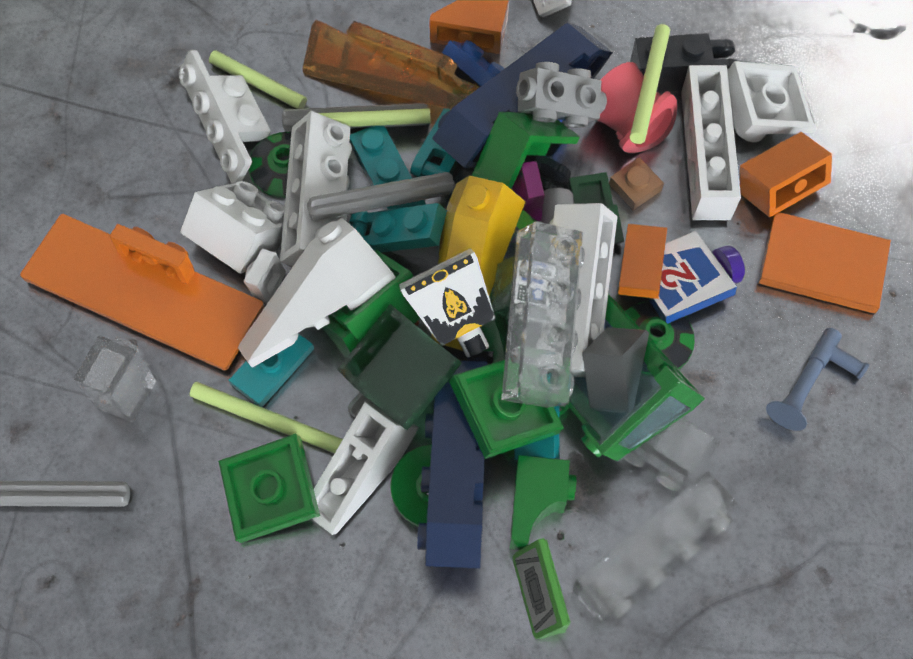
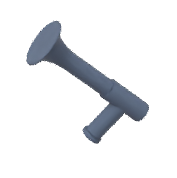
[766,328,869,431]

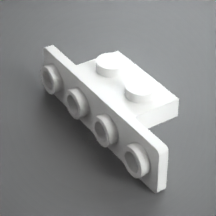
[179,50,271,183]

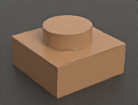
[609,157,664,210]

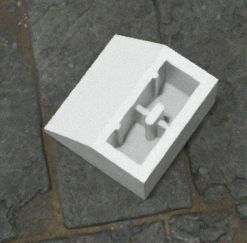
[180,181,285,274]

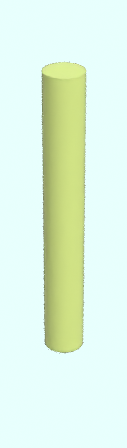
[209,50,307,109]
[318,108,431,127]

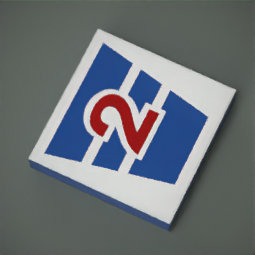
[647,231,737,324]

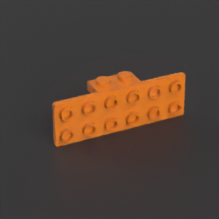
[20,214,264,371]

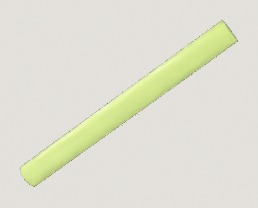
[630,24,670,144]
[190,382,343,454]

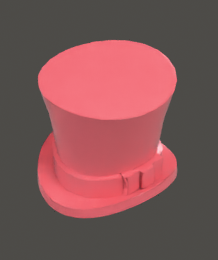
[598,62,677,153]

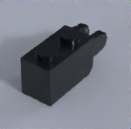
[630,33,737,93]

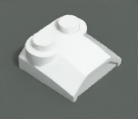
[727,61,817,142]

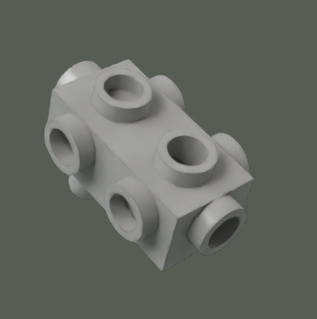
[516,62,607,128]

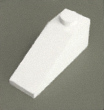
[313,402,419,535]

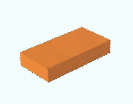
[618,224,667,299]

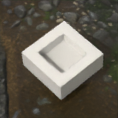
[244,248,287,304]

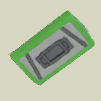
[512,538,571,639]

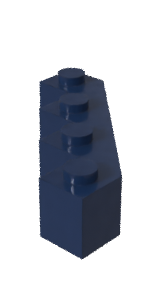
[432,22,613,168]
[417,352,488,569]

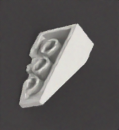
[238,218,396,368]

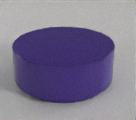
[712,245,745,284]

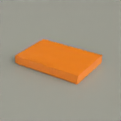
[758,212,891,314]

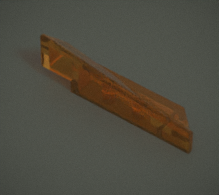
[303,20,479,110]

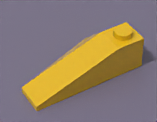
[431,176,525,352]

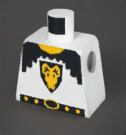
[399,248,495,357]

